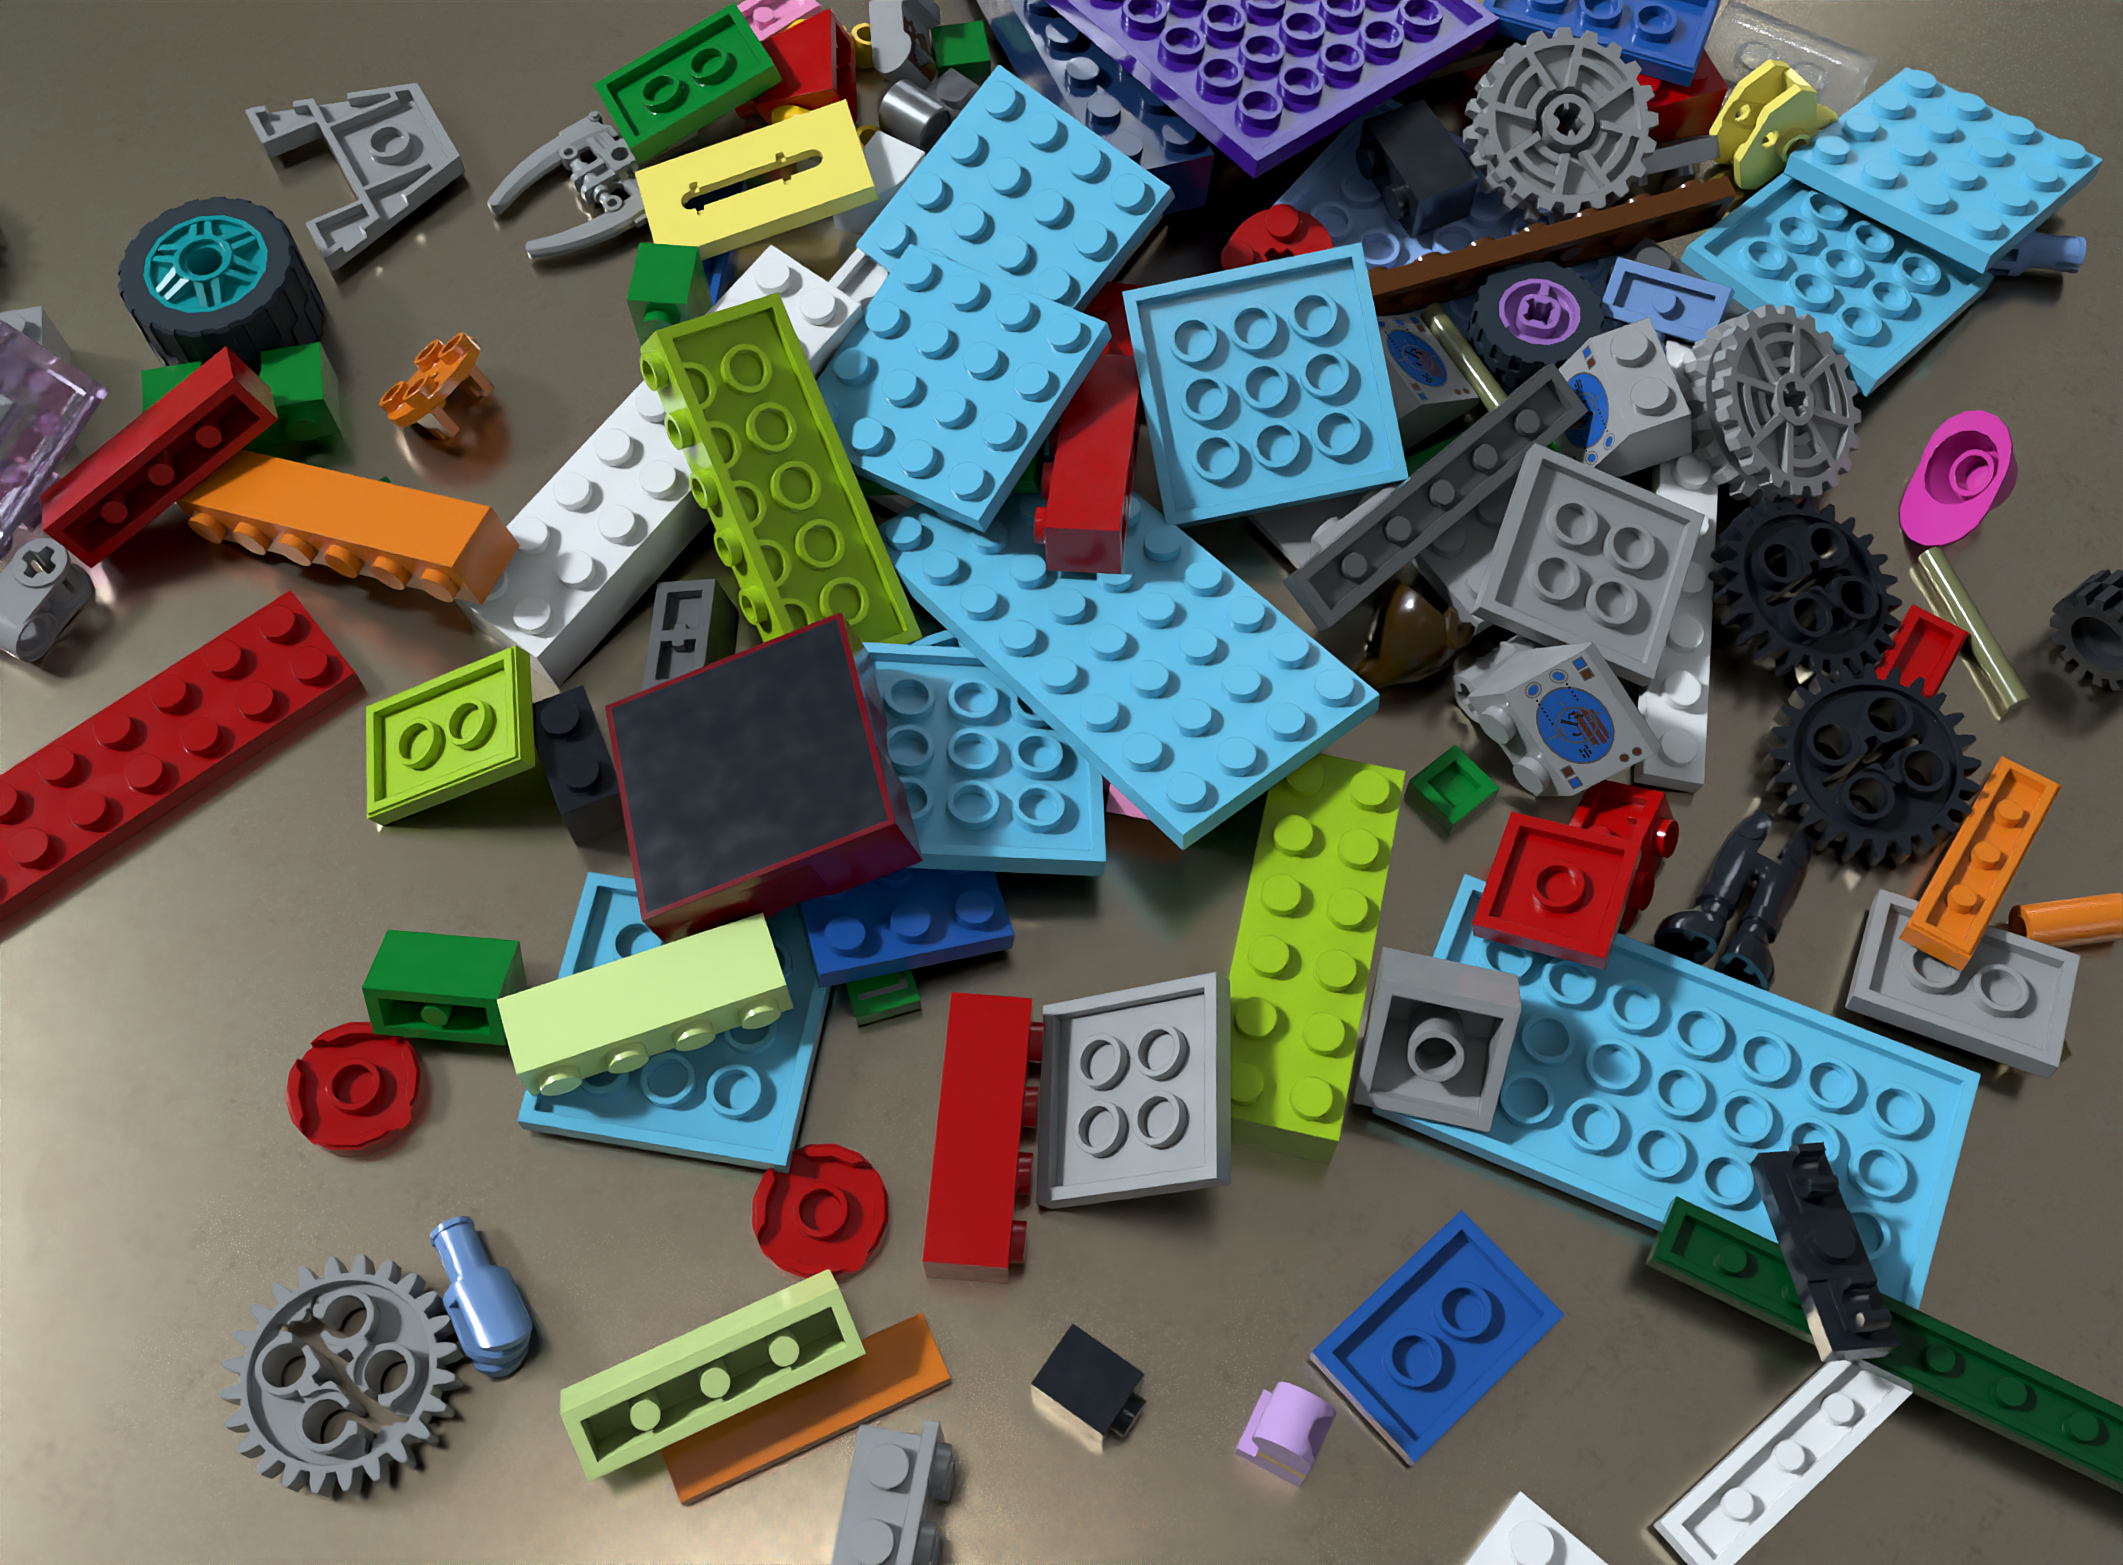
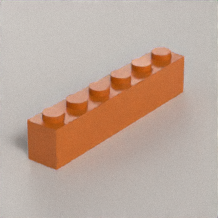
[176,449,520,605]

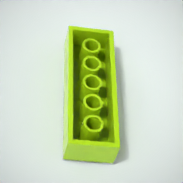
[1229,753,1406,1164]

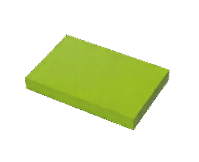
[366,645,535,826]

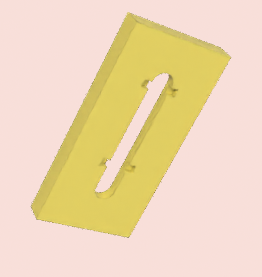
[635,99,879,260]

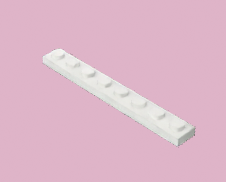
[1634,341,1718,793]

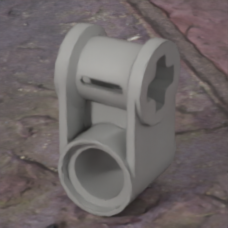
[0,538,92,663]

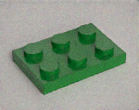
[593,2,783,164]

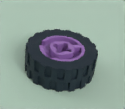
[1467,260,1604,389]

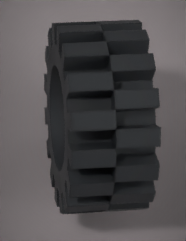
[2050,569,2123,691]

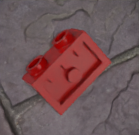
[1569,780,1679,930]

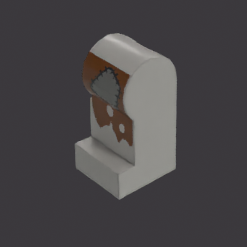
[869,0,941,91]

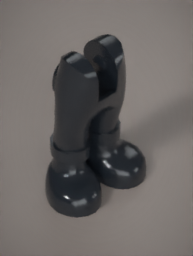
[1653,809,1812,992]

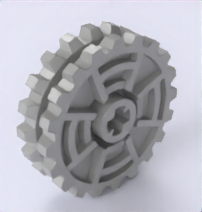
[1463,27,1659,224]
[1682,304,1861,507]

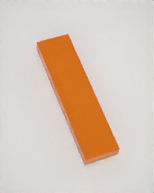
[1899,756,2062,972]
[661,1312,951,1506]

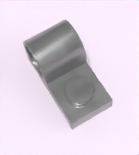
[878,68,980,156]

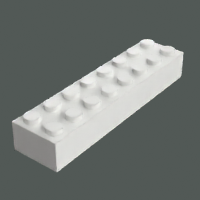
[454,245,864,688]

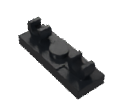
[1750,1142,1901,1362]

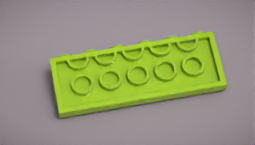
[639,292,923,644]

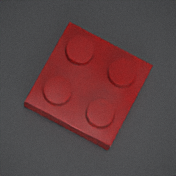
[1472,811,1642,970]

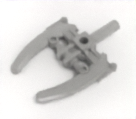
[487,111,698,259]

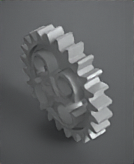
[219,1254,465,1498]

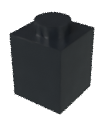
[1031,1323,1147,1447]

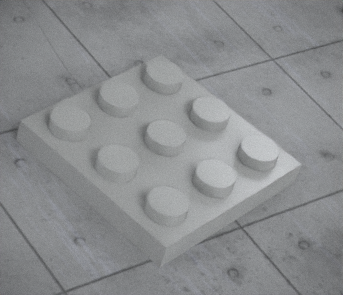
[1471,443,1705,687]
[1036,972,1231,1209]

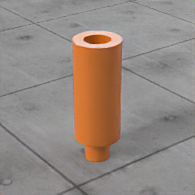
[2008,893,2123,948]

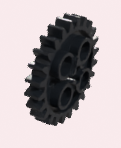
[1708,496,1902,685]
[1762,663,1982,866]

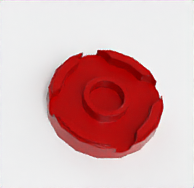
[285,1022,428,1156]
[752,1144,890,1283]

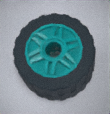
[118,197,324,376]

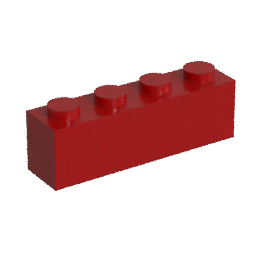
[40,346,278,569]
[1034,354,1144,574]
[922,992,1045,1284]

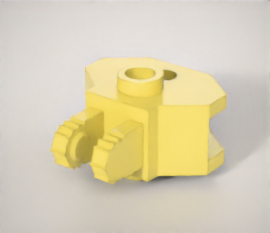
[1709,59,1839,190]

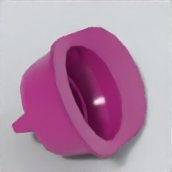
[1899,410,2018,547]

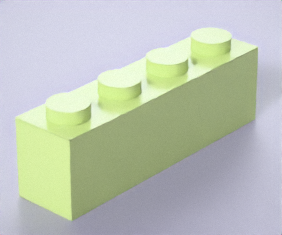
[497,913,794,1096]
[560,1269,866,1482]

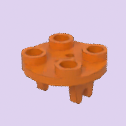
[379,332,494,441]

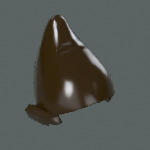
[1352,578,1475,691]

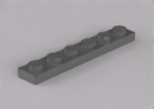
[1282,362,1588,632]

